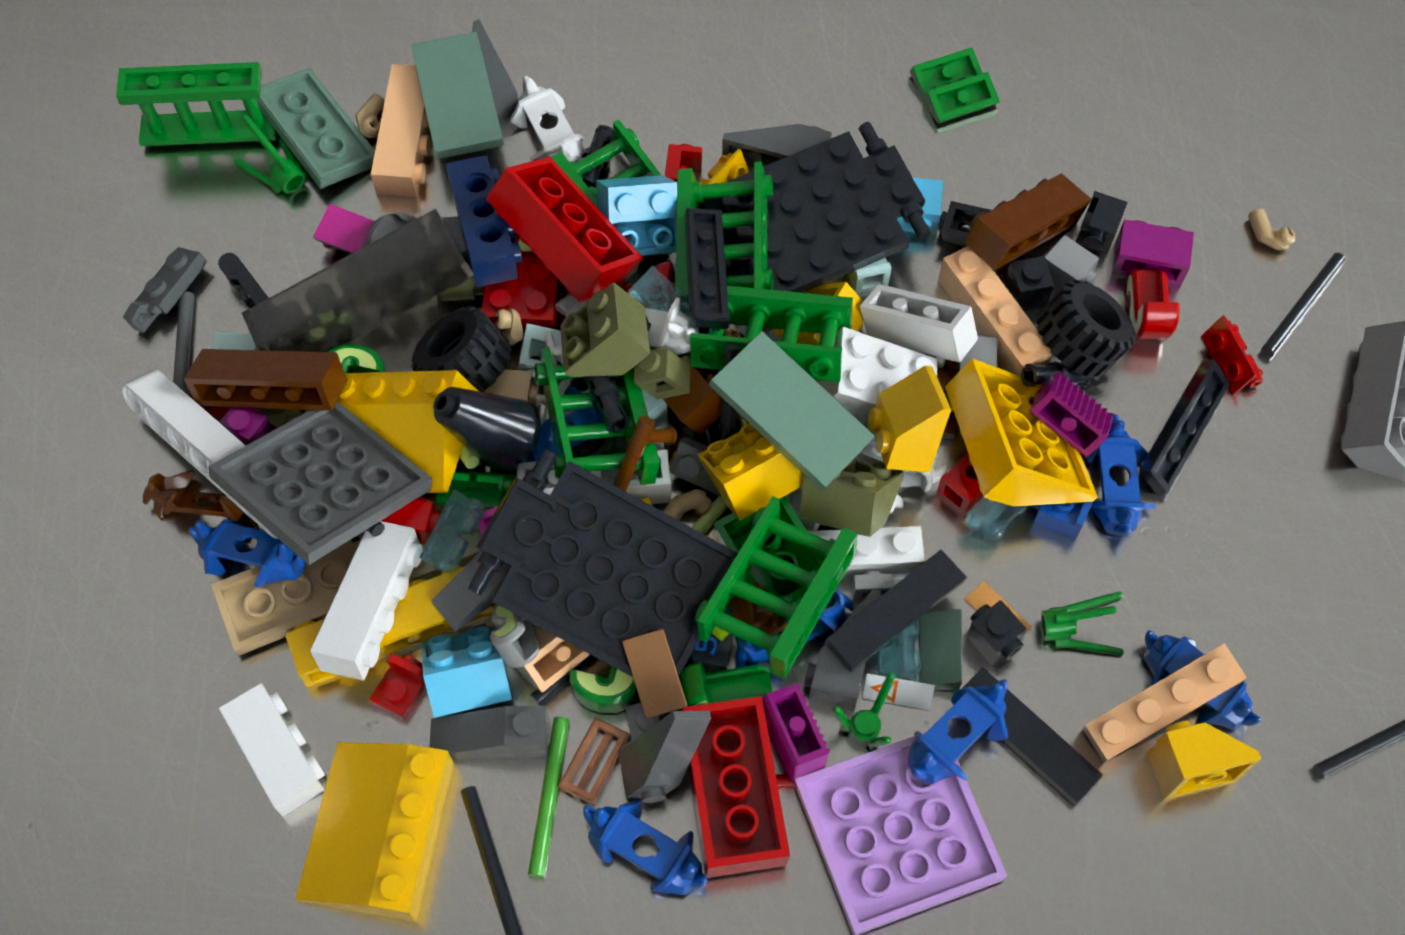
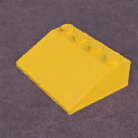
[945,358,1098,506]
[337,370,478,493]
[295,742,454,922]

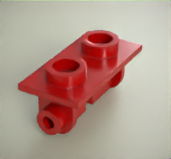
[1201,315,1263,395]

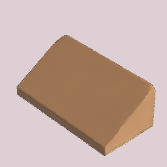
[622,629,687,719]

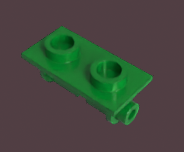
[435,470,515,509]

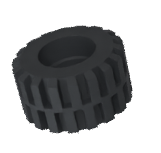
[1036,280,1136,377]
[411,306,511,392]

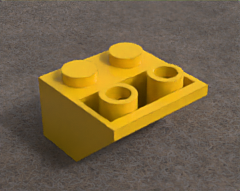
[698,423,803,521]

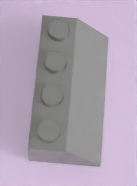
[1341,321,1405,481]

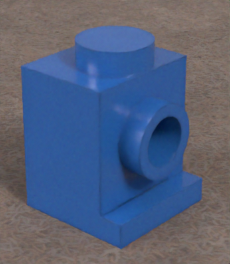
[1032,502,1092,540]

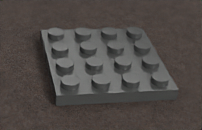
[208,401,432,565]

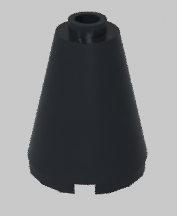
[433,387,541,472]

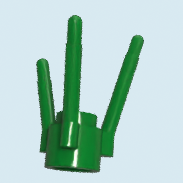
[234,114,306,194]
[1041,592,1124,656]
[833,672,895,751]

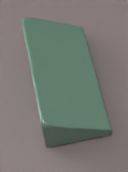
[920,609,962,691]

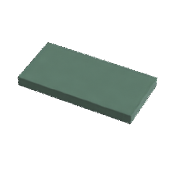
[411,32,504,159]
[256,68,375,189]
[709,331,875,491]

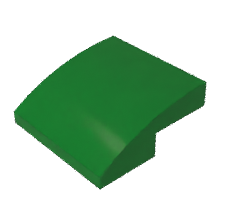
[910,47,1000,123]

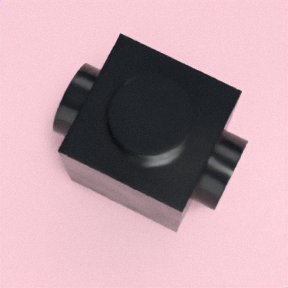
[967,600,1027,666]

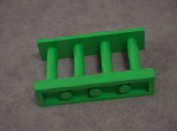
[116,62,276,146]
[551,119,661,276]
[675,161,773,312]
[690,286,853,382]
[535,347,660,485]
[695,496,858,679]

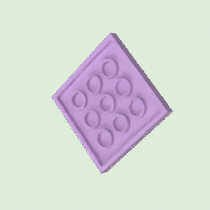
[794,732,1008,935]

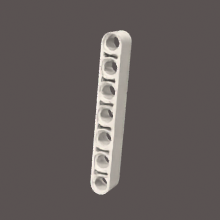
[121,369,278,539]

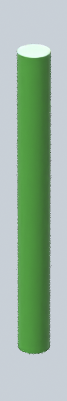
[528,717,569,878]

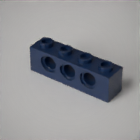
[446,155,523,288]

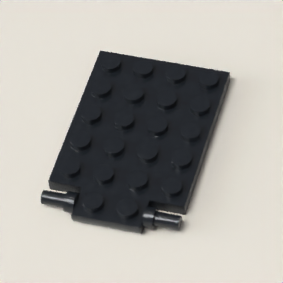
[698,122,931,293]
[467,448,738,678]

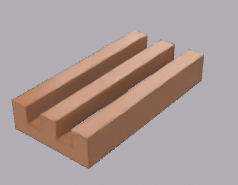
[558,717,631,807]

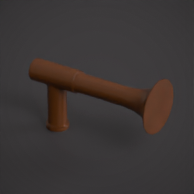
[613,416,677,491]

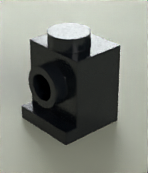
[1080,191,1128,253]
[938,201,991,247]

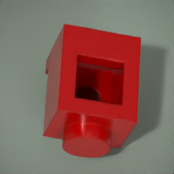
[937,453,984,516]
[381,496,443,545]

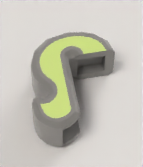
[490,604,539,668]

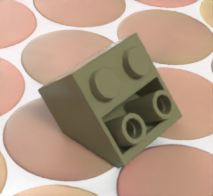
[560,282,650,377]
[799,457,904,537]

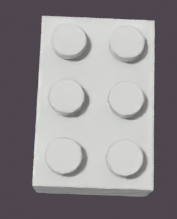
[818,327,938,426]

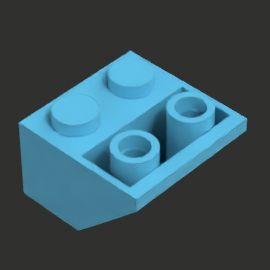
[596,175,677,256]
[422,625,512,718]

